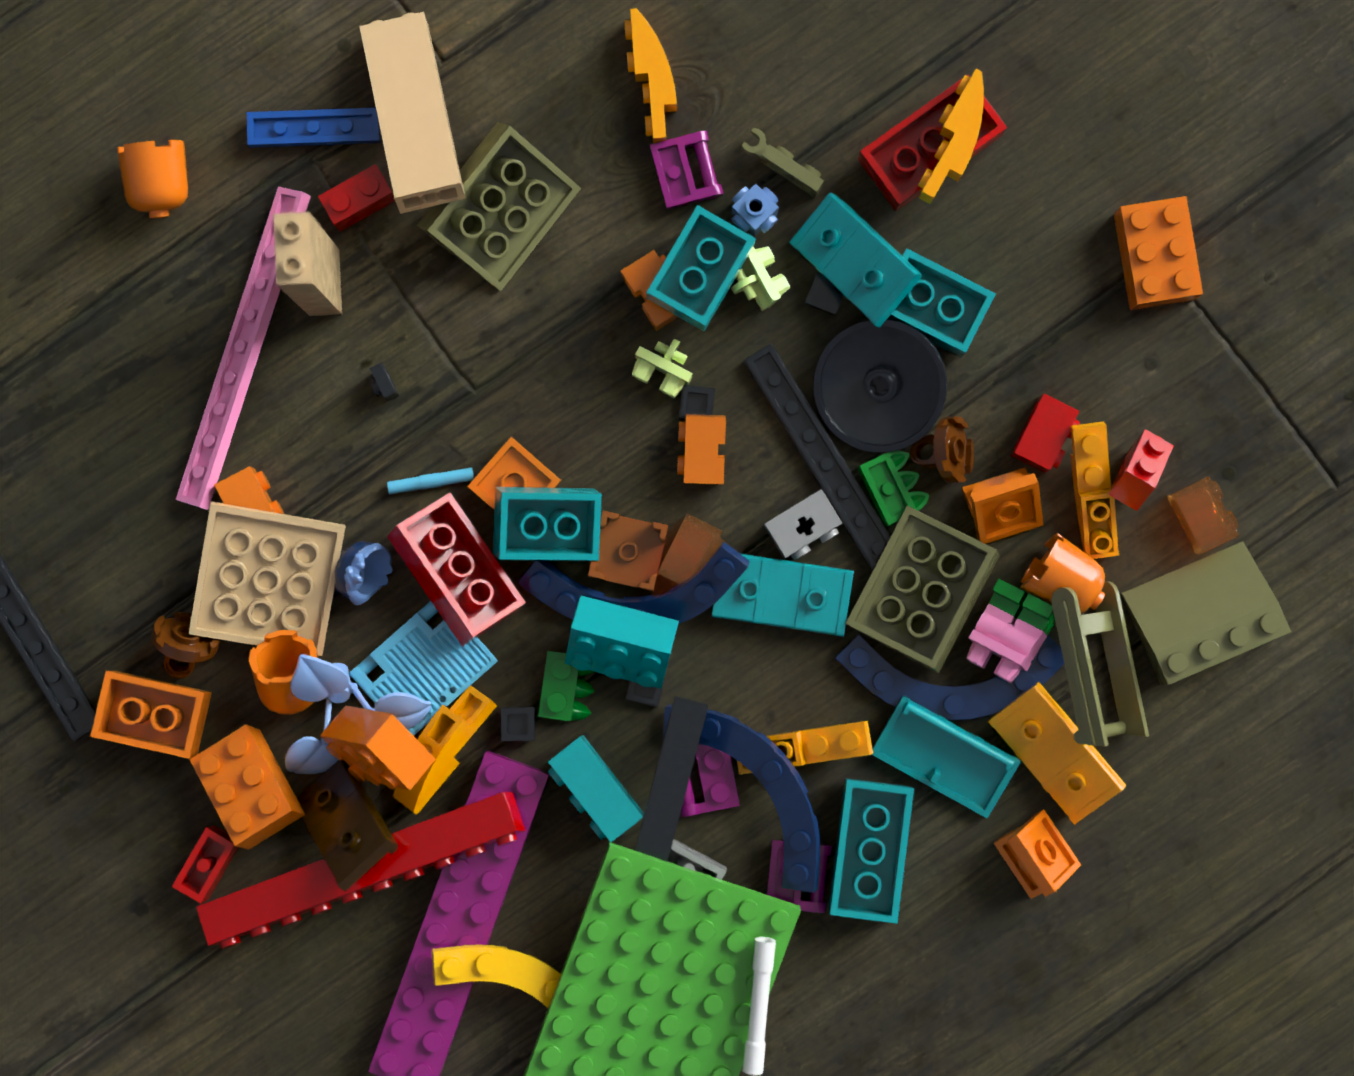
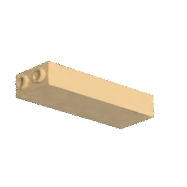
[359,12,466,214]
[274,212,342,316]

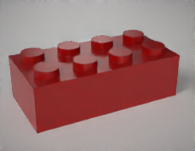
[857,74,1007,212]
[387,493,526,647]

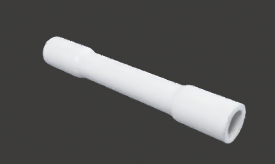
[743,937,776,1075]

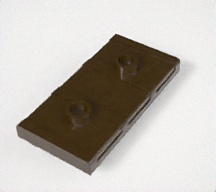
[297,760,398,891]

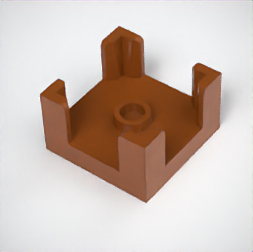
[588,510,668,592]

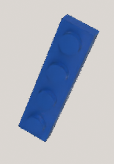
[247,108,381,148]

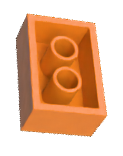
[1114,196,1203,310]
[90,671,212,759]
[320,706,436,790]
[190,724,305,850]

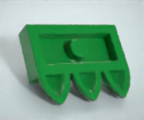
[857,450,929,527]
[538,651,594,721]

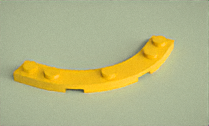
[431,944,561,1008]

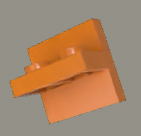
[962,468,1044,544]
[994,809,1081,899]

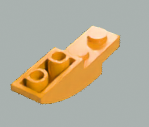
[624,8,677,144]
[918,69,984,204]
[1070,421,1119,559]
[393,685,497,815]
[737,720,873,775]

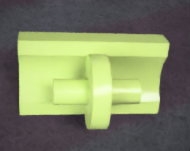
[731,246,790,311]
[632,339,693,398]

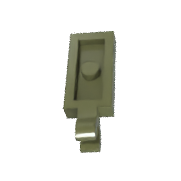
[742,128,824,198]

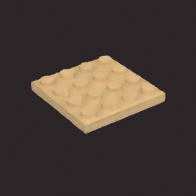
[189,502,345,656]

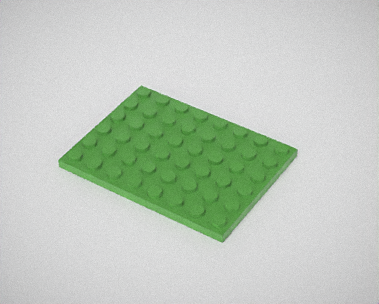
[523,842,801,1076]

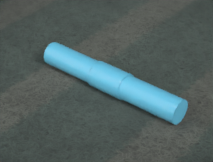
[387,467,474,495]

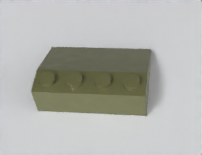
[416,122,581,291]
[846,506,1000,673]
[1120,541,1291,685]

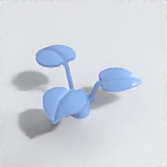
[285,654,431,774]

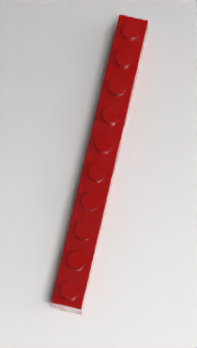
[196,792,526,949]

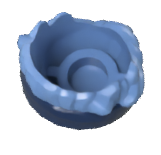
[335,541,393,605]

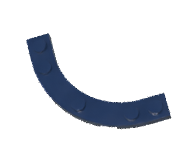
[518,541,750,624]
[835,634,1064,720]
[663,704,820,893]

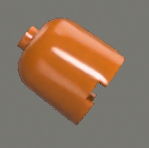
[117,140,188,219]
[1020,533,1105,614]
[249,630,318,715]

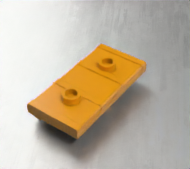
[988,682,1126,825]

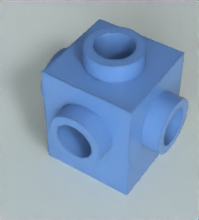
[731,184,779,237]

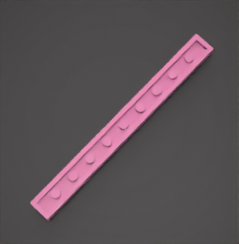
[176,187,311,510]

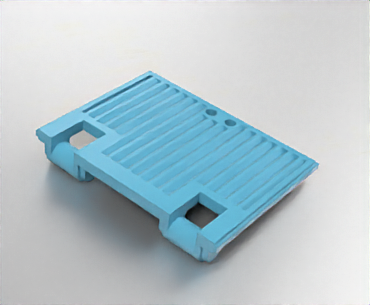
[348,601,498,736]

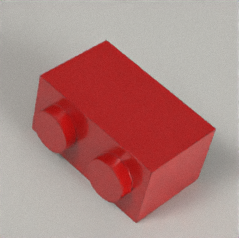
[318,164,395,232]
[1010,393,1080,473]
[1108,429,1174,511]
[172,825,239,903]

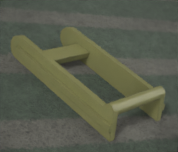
[1051,581,1149,746]

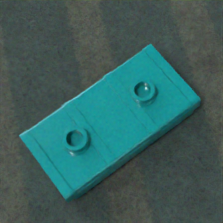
[790,193,922,328]
[712,553,854,637]
[871,695,1021,819]

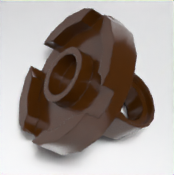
[910,416,974,483]
[152,612,220,678]

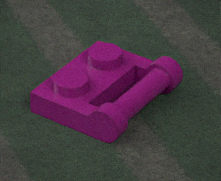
[650,131,724,210]
[680,745,740,817]
[767,839,832,913]

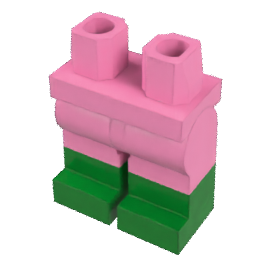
[966,579,1055,683]

